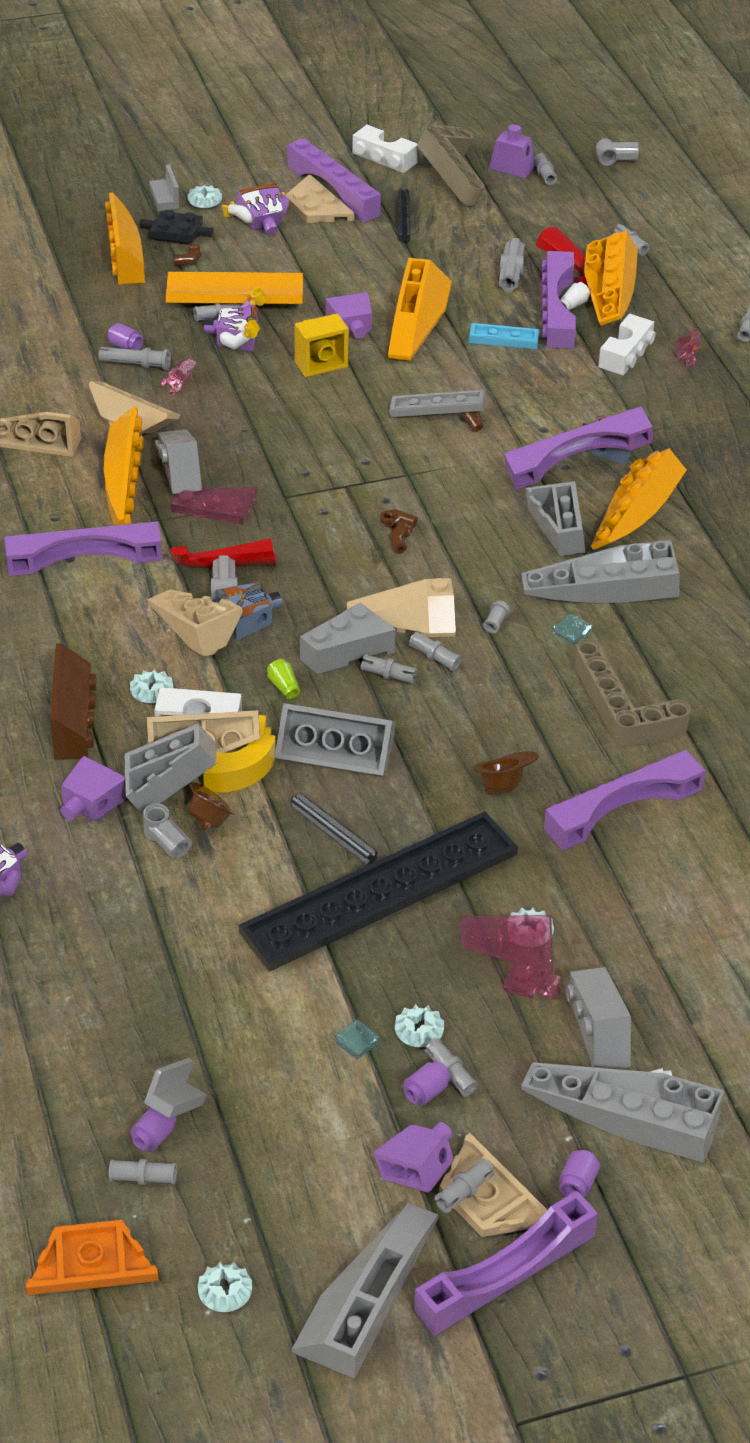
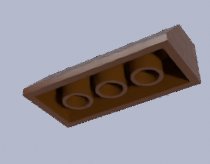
[50,643,97,760]

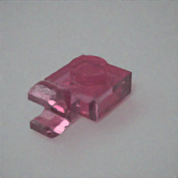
[675,329,701,369]
[161,356,196,395]
[504,961,560,999]

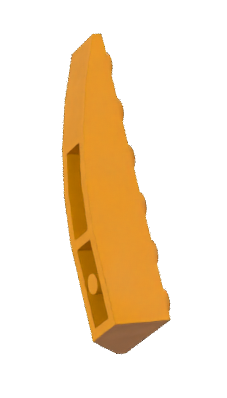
[105,193,145,284]
[584,230,638,326]
[388,258,452,360]
[104,407,144,526]
[591,448,686,550]

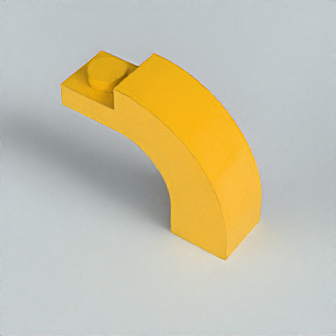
[203,715,276,792]

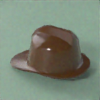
[473,751,539,795]
[188,782,235,830]

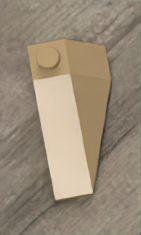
[0,412,81,457]
[347,578,456,637]
[147,590,243,656]
[147,710,260,753]

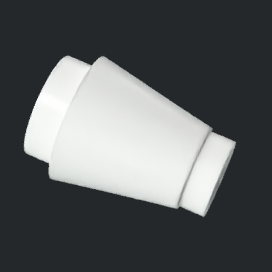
[560,282,590,310]

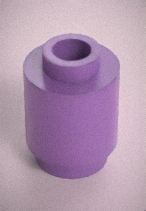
[108,323,143,350]
[404,1061,451,1106]
[130,1107,176,1151]
[559,1150,600,1197]

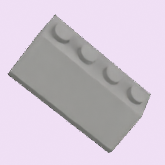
[274,703,396,776]

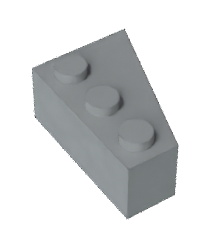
[154,429,202,494]
[525,481,585,556]
[300,602,396,674]
[125,723,217,814]
[566,967,631,1070]

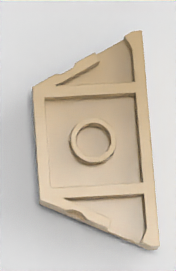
[285,175,354,223]
[439,1133,547,1237]

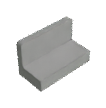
[149,164,179,211]
[144,1058,207,1118]

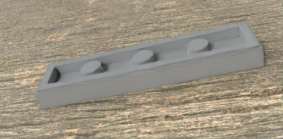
[389,389,487,417]

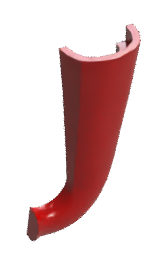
[536,226,588,287]
[170,538,277,568]

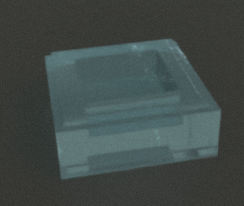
[554,613,591,645]
[335,1019,379,1060]

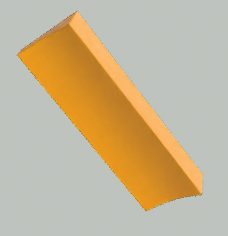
[166,272,303,304]

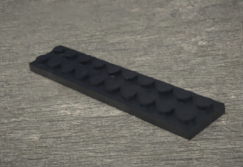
[239,811,518,972]

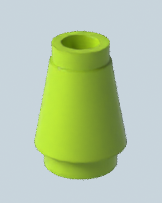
[267,659,301,699]

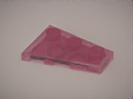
[171,487,257,525]
[461,914,553,975]

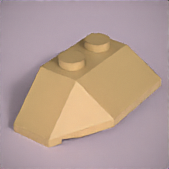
[89,381,180,436]

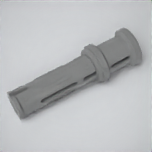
[99,347,171,370]

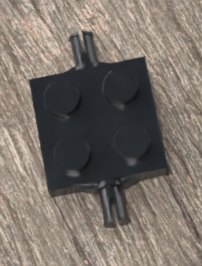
[140,210,214,243]

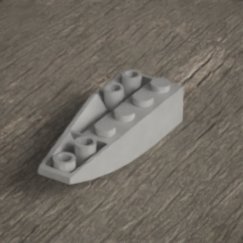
[521,540,680,603]
[521,1062,724,1163]
[292,1203,438,1379]

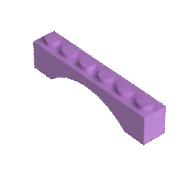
[287,138,381,223]
[542,251,576,348]
[504,406,653,490]
[4,521,162,576]
[544,750,706,851]
[414,1191,598,1336]

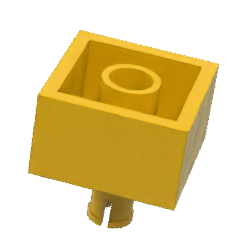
[294,313,349,377]

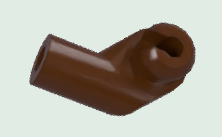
[173,244,202,266]
[462,411,484,432]
[380,509,418,529]
[389,521,413,554]

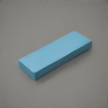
[469,323,539,349]

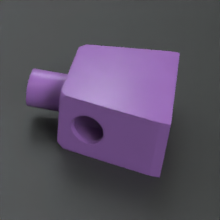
[490,124,534,178]
[326,292,372,339]
[60,756,127,821]
[374,1122,453,1193]

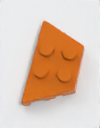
[26,1220,158,1295]

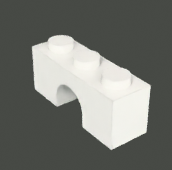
[352,125,418,173]
[598,314,656,376]
[155,687,242,717]

